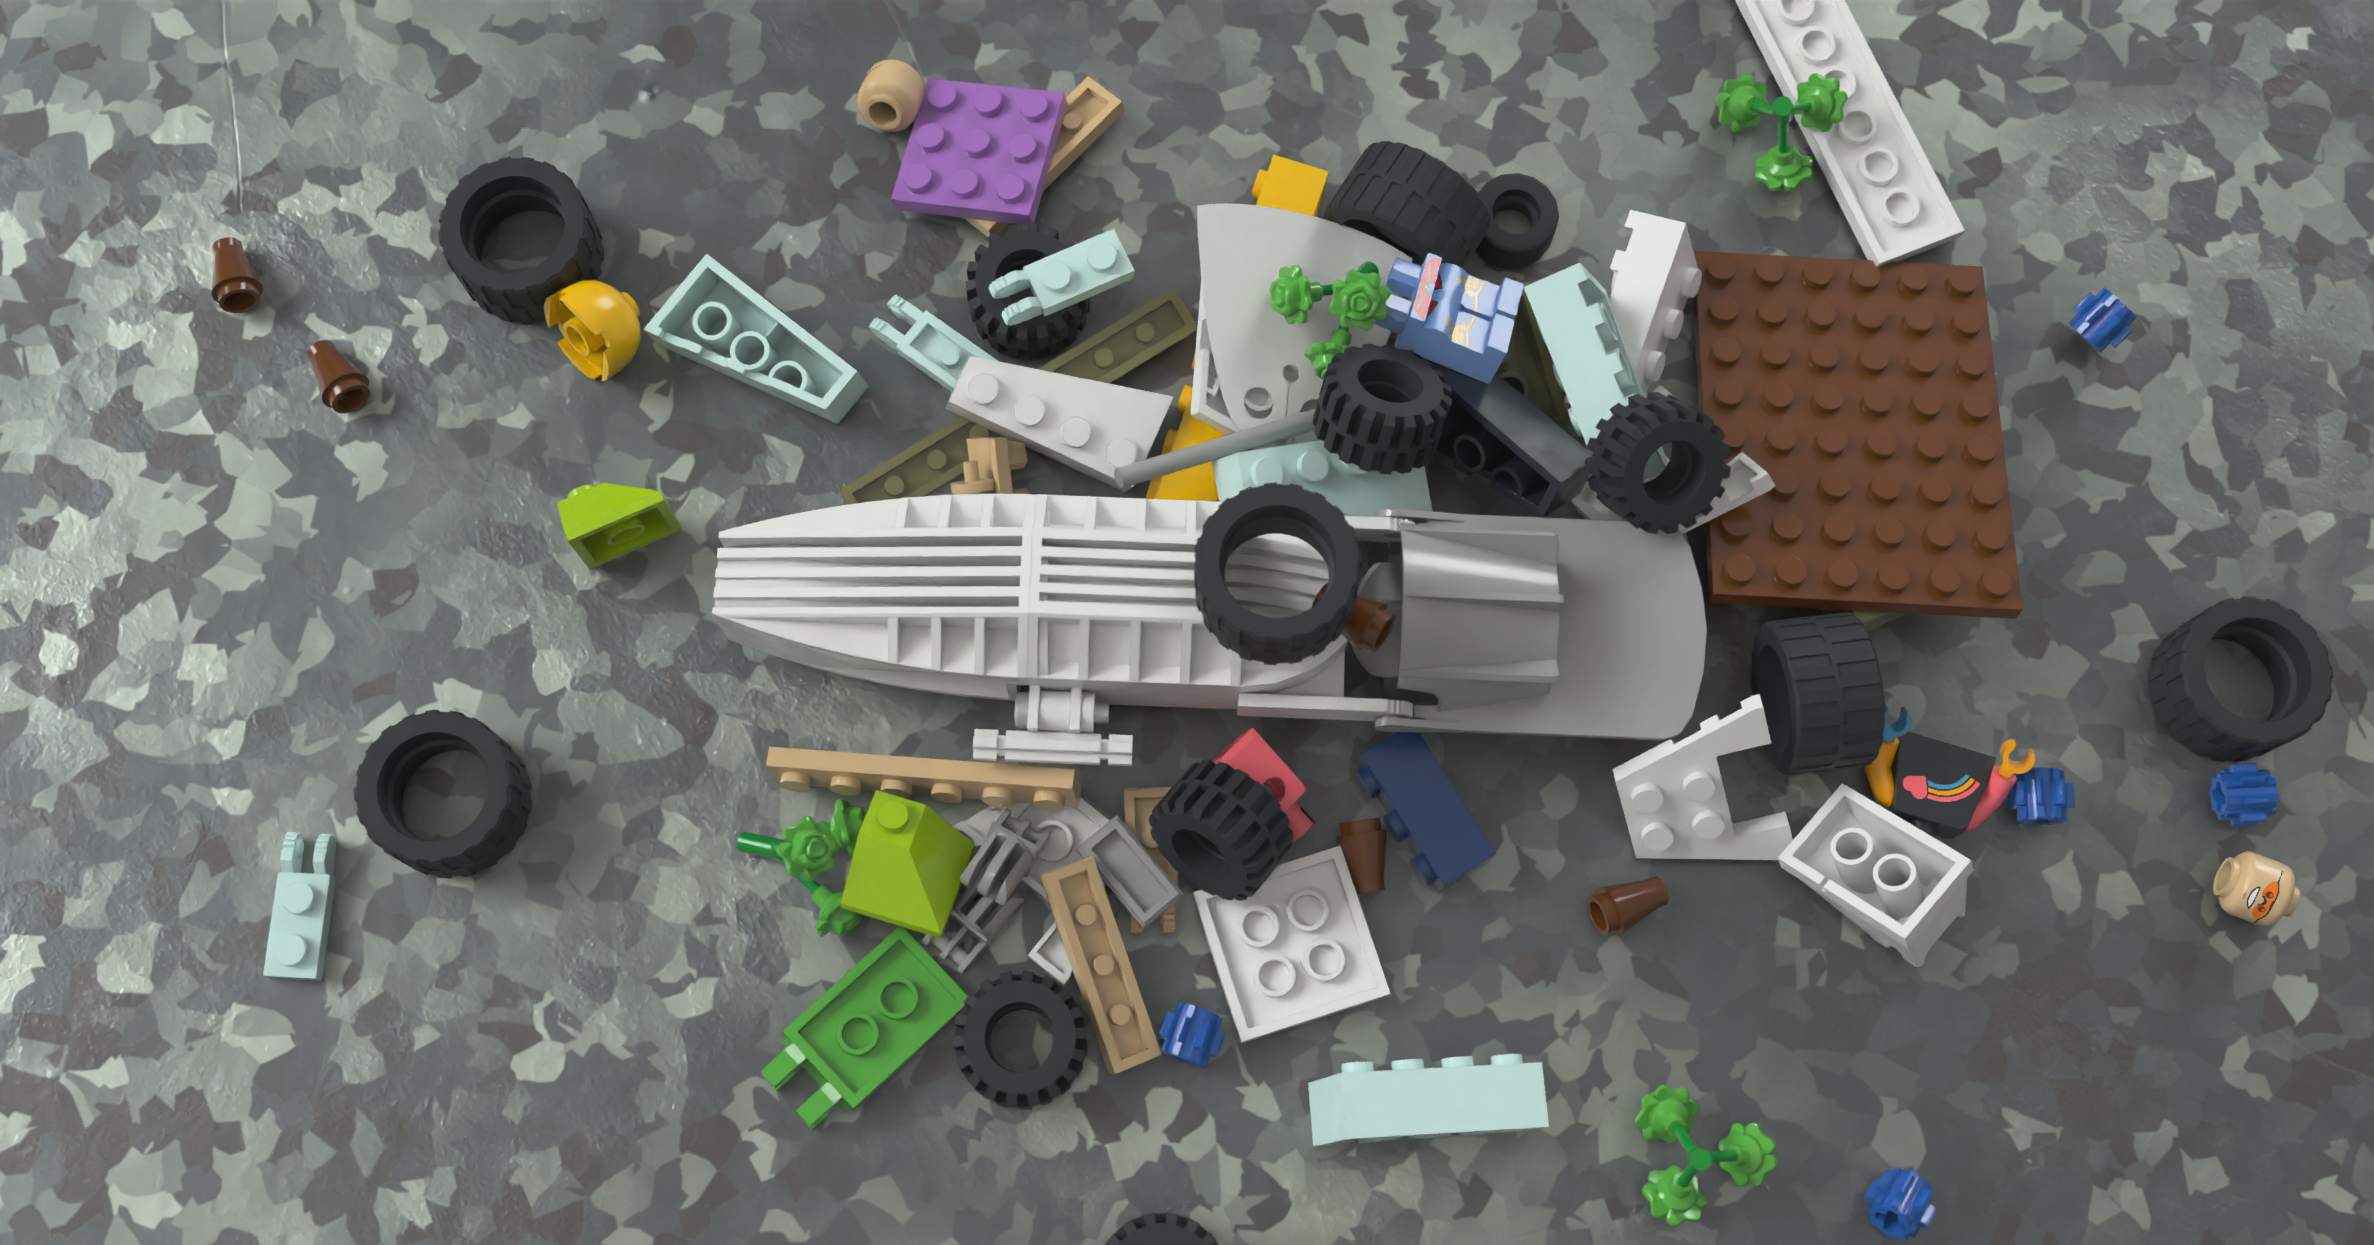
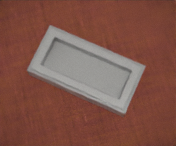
[1077,815,1183,930]

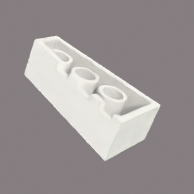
[1564,210,1702,418]
[945,356,1174,492]

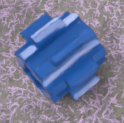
[2069,287,2137,352]
[2209,763,2279,827]
[2007,767,2075,825]
[1159,1002,1225,1068]
[1864,1167,1937,1240]

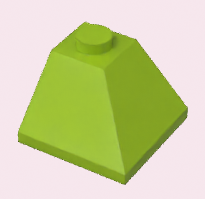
[557,483,682,569]
[841,790,975,938]

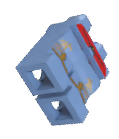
[1374,252,1524,384]

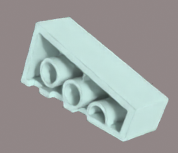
[643,253,869,424]
[1524,263,1668,481]
[1212,440,1433,517]
[1308,1054,1549,1147]

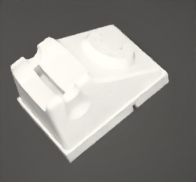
[1778,783,1974,967]

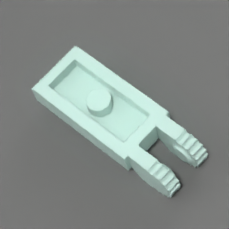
[988,228,1135,326]
[869,295,998,392]
[263,832,336,981]

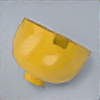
[543,280,641,381]

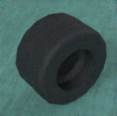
[1475,173,1559,270]

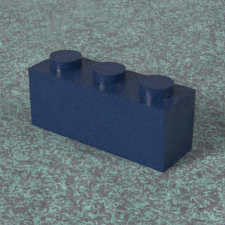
[1355,732,1496,893]

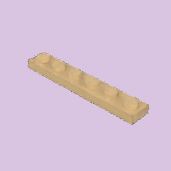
[766,747,1082,811]

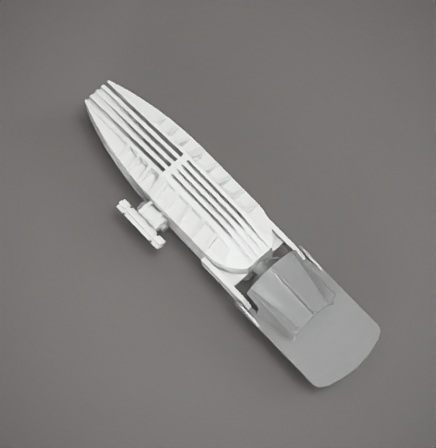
[712,494,1707,766]

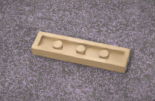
[964,76,1125,237]
[1040,856,1162,1074]

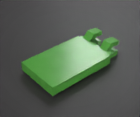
[760,926,968,1131]

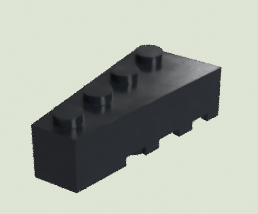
[1415,353,1592,518]

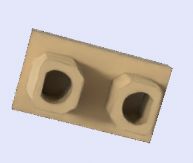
[951,437,1030,494]

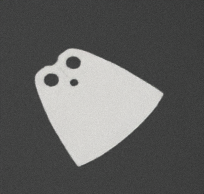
[1197,203,1413,443]

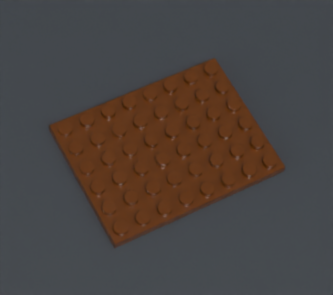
[1693,251,2022,619]

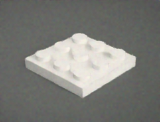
[1193,846,1391,1044]

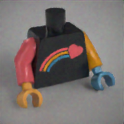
[1864,704,2035,839]

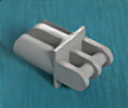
[960,808,1052,906]
[922,867,1026,975]

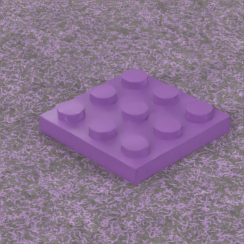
[891,78,1068,225]

